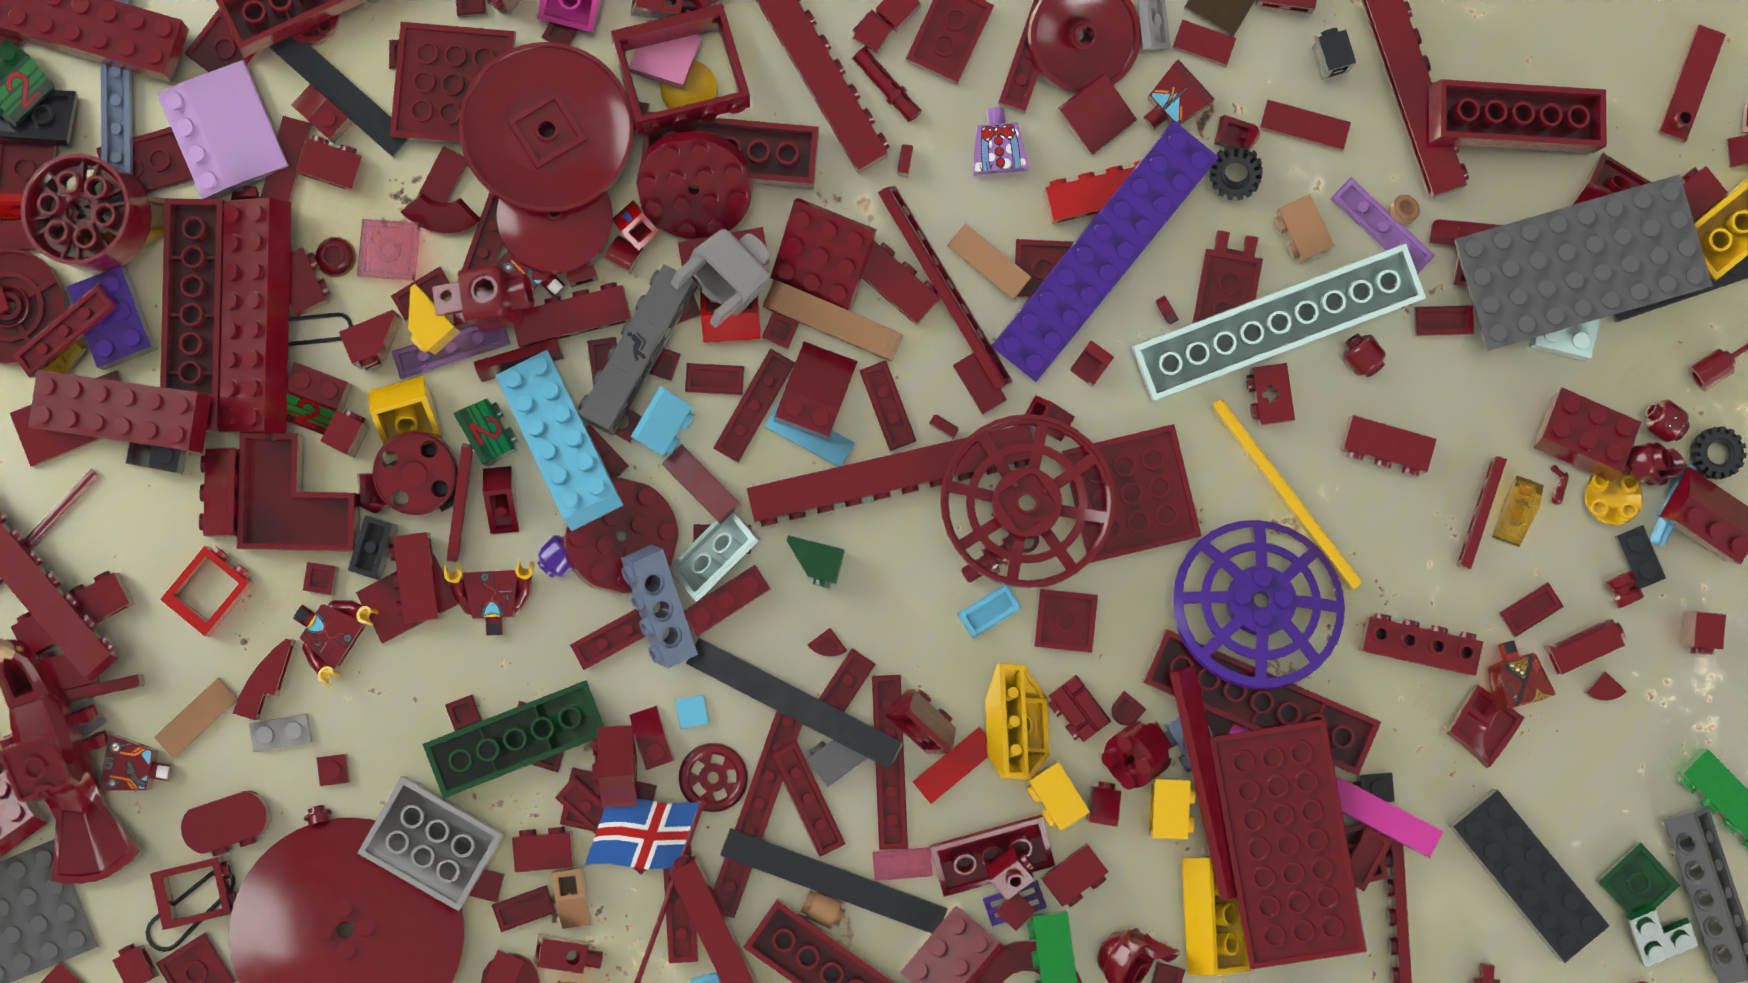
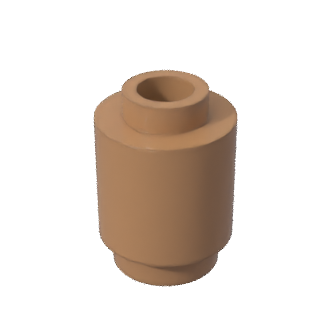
[800,891,846,929]

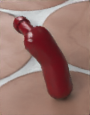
[1550,465,1569,505]

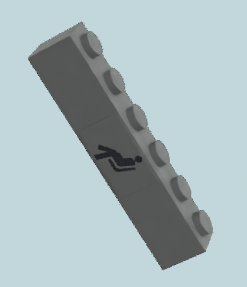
[578,264,698,436]

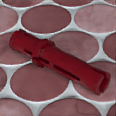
[852,47,922,123]

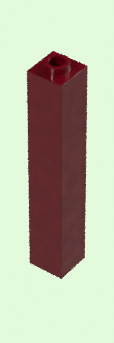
[669,855,758,983]

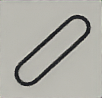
[288,312,353,346]

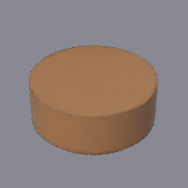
[1389,195,1420,225]

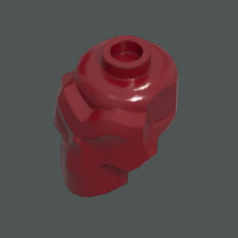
[1625,442,1686,486]

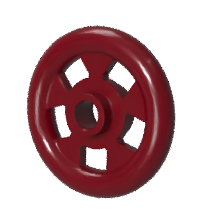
[678,743,748,812]

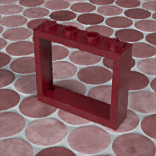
[611,4,750,135]

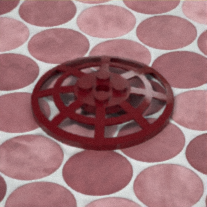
[940,414,1116,588]

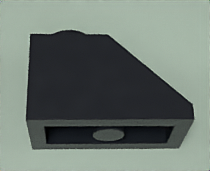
[126,442,188,475]

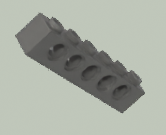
[1664,805,1748,983]

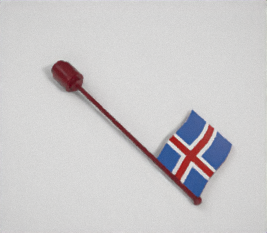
[584,797,708,983]

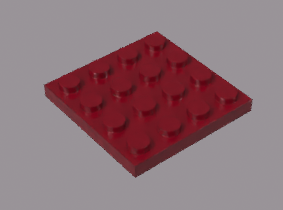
[390,22,516,143]
[1061,424,1202,563]

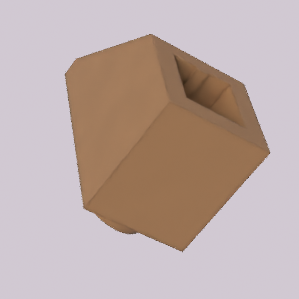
[551,867,591,929]

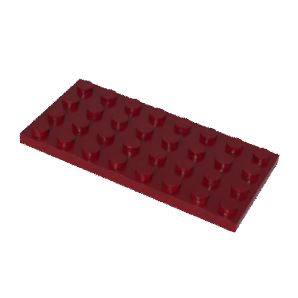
[1209,719,1367,970]

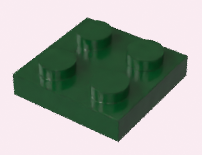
[1597,842,1681,915]

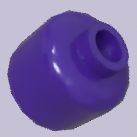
[537,535,572,578]

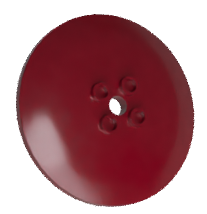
[459,42,634,213]

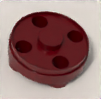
[372,430,458,515]

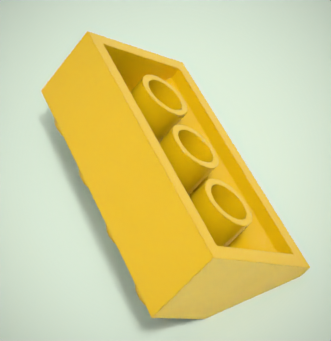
[1694,177,1748,281]
[1182,856,1252,976]

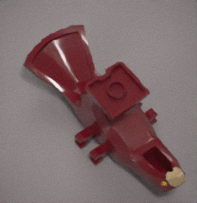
[0,639,140,885]

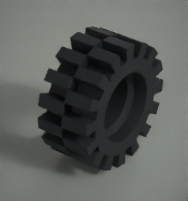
[1210,144,1263,201]
[1690,426,1747,480]

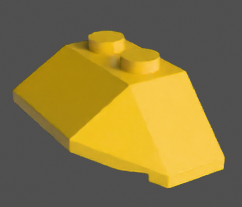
[985,663,1050,780]

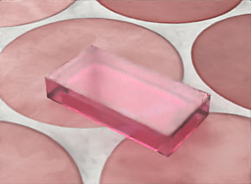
[872,847,932,881]

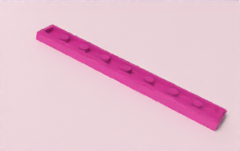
[1228,723,1444,859]

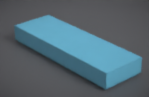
[765,402,855,467]

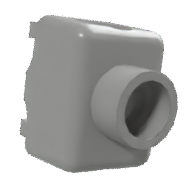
[670,229,769,328]

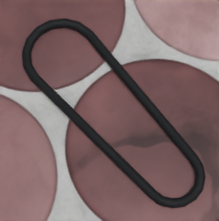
[145,870,236,952]

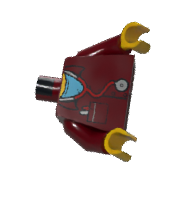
[444,559,535,636]
[293,600,378,687]

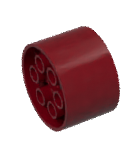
[21,153,152,273]

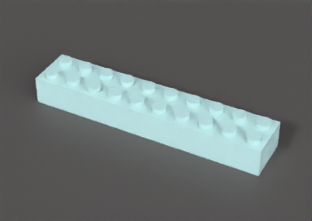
[1131,244,1426,401]

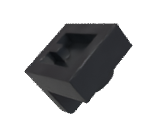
[1352,772,1395,802]

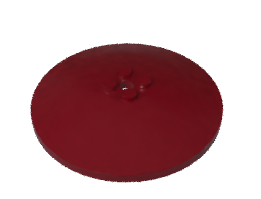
[229,817,465,983]

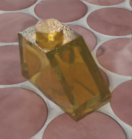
[1492,475,1544,547]

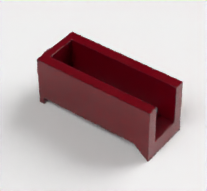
[1543,619,1626,675]

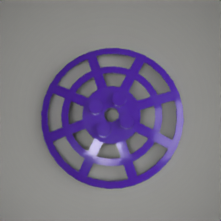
[1172,520,1345,690]

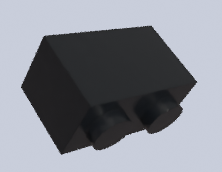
[1312,28,1356,80]
[347,515,397,580]

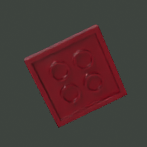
[770,198,877,310]

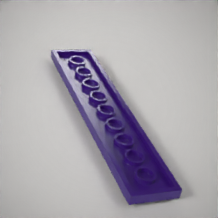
[991,120,1219,382]

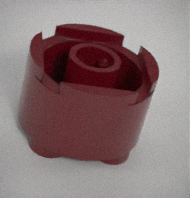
[1101,721,1172,790]

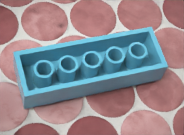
[495,350,623,531]

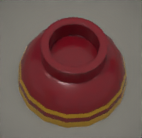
[315,237,356,277]

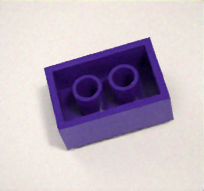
[66,266,158,370]

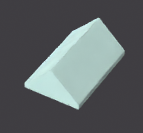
[669,512,761,602]

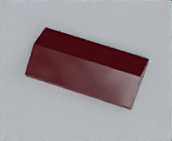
[930,814,1055,897]

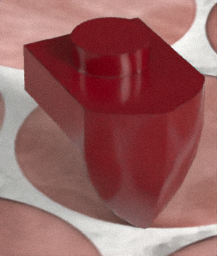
[1214,115,1260,150]
[357,473,388,514]

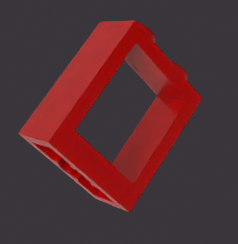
[160,545,254,637]

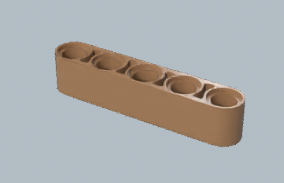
[763,280,903,361]

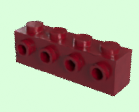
[1359,613,1483,676]

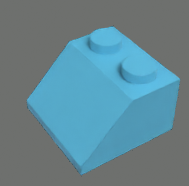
[631,386,695,457]

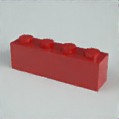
[1044,161,1140,224]

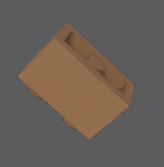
[1274,194,1335,264]

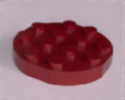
[636,131,753,239]
[0,248,68,365]
[561,478,679,595]

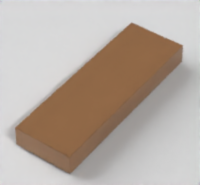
[947,224,1032,300]
[154,678,238,759]

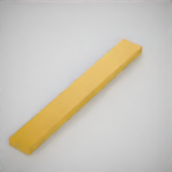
[1210,399,1362,590]

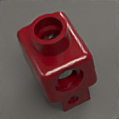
[432,265,535,332]

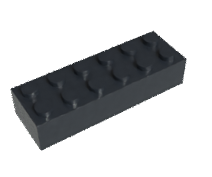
[1448,789,1610,963]

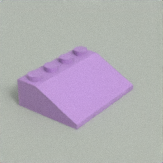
[157,60,289,199]

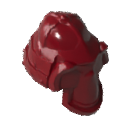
[1097,928,1181,983]

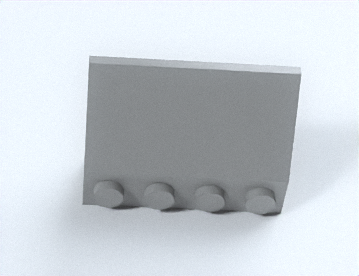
[358,776,506,911]

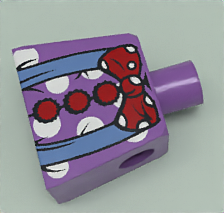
[973,107,1029,176]

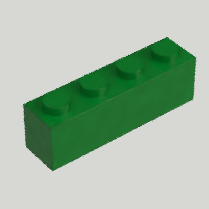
[1677,748,1748,852]
[1027,910,1077,983]

